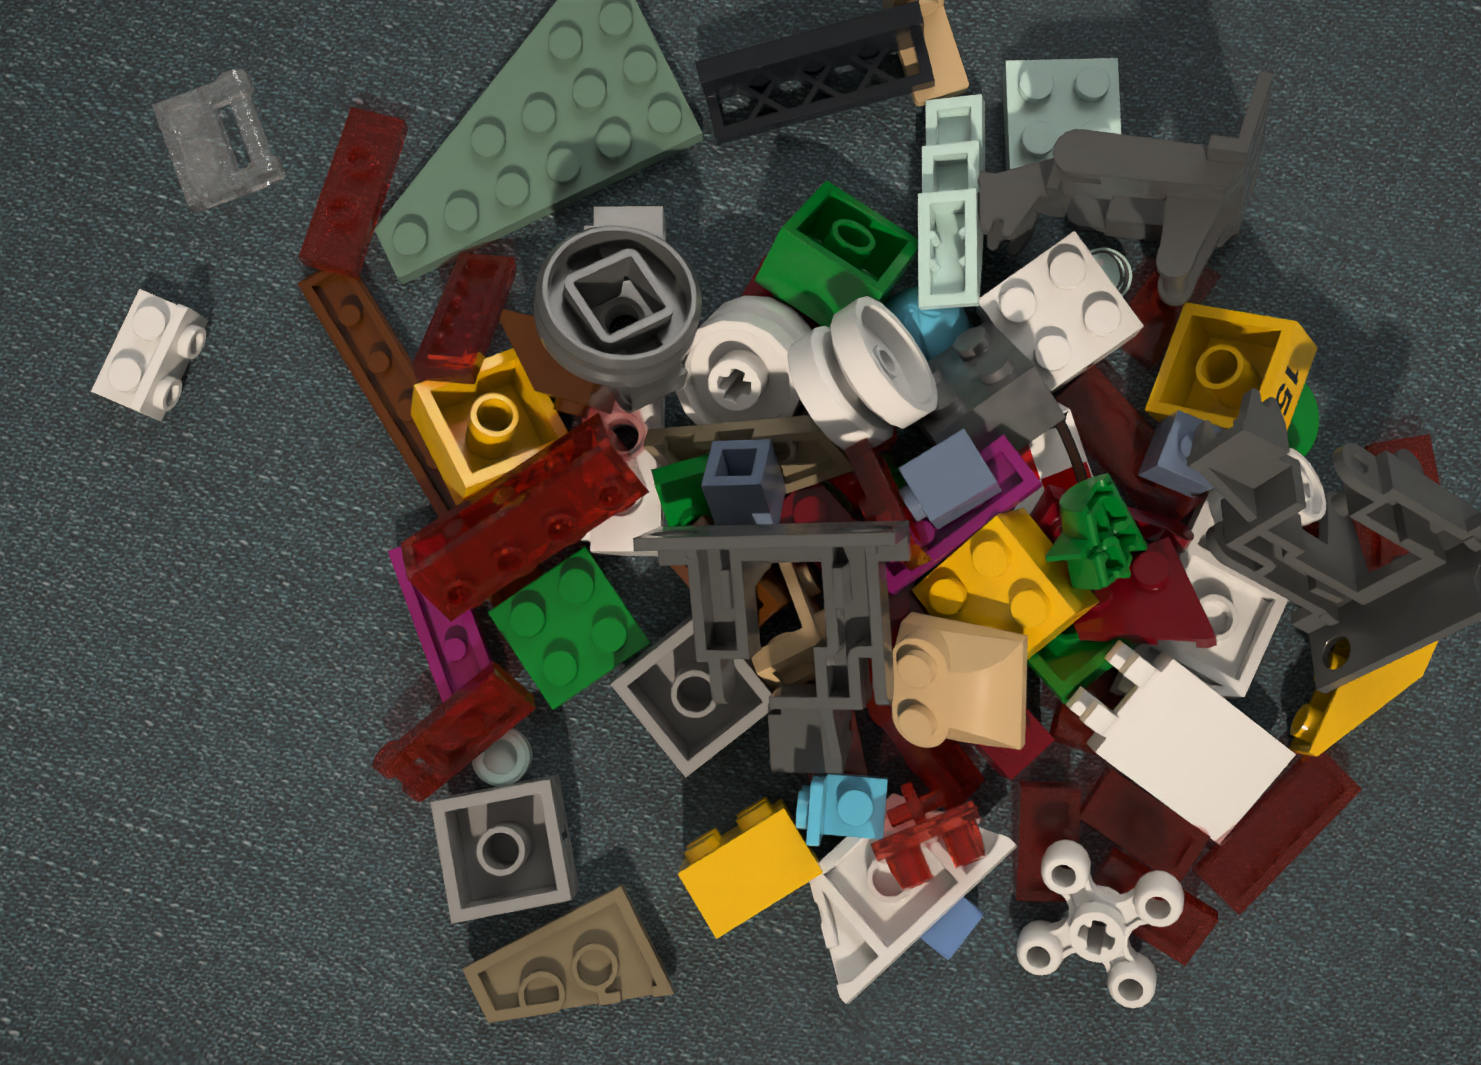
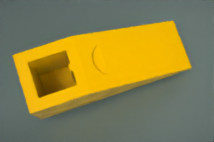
[1289,638,1439,756]

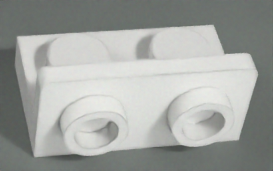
[91,289,209,421]

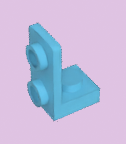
[796,773,888,846]

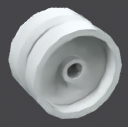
[675,295,811,425]
[787,296,938,456]

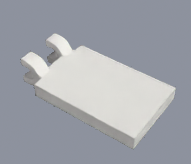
[1065,640,1296,844]

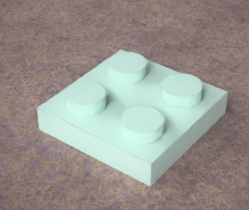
[1002,58,1121,171]

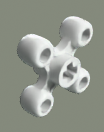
[1016,840,1184,1008]

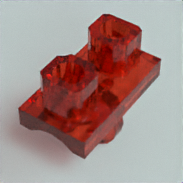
[870,781,987,891]

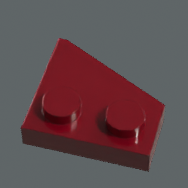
[1073,537,1217,648]

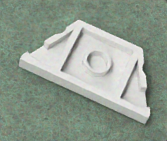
[1110,494,1288,699]
[809,793,1017,1004]

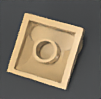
[892,612,1028,750]

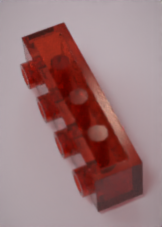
[400,413,649,622]

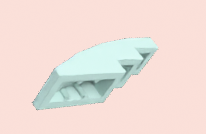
[918,94,985,310]

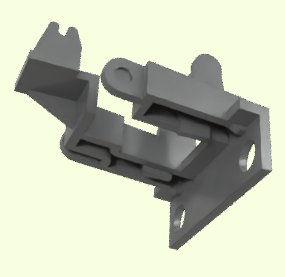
[977,71,1273,306]
[1186,388,1481,694]
[633,520,911,774]

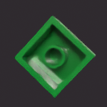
[754,180,918,328]

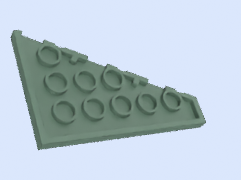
[374,0,703,284]

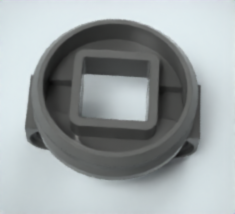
[533,226,702,414]

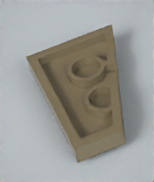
[643,415,859,494]
[462,883,676,1023]

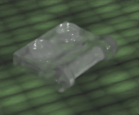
[152,69,286,213]

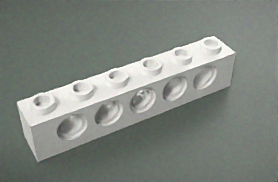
[580,206,666,556]

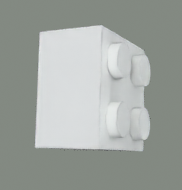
[976,231,1144,394]

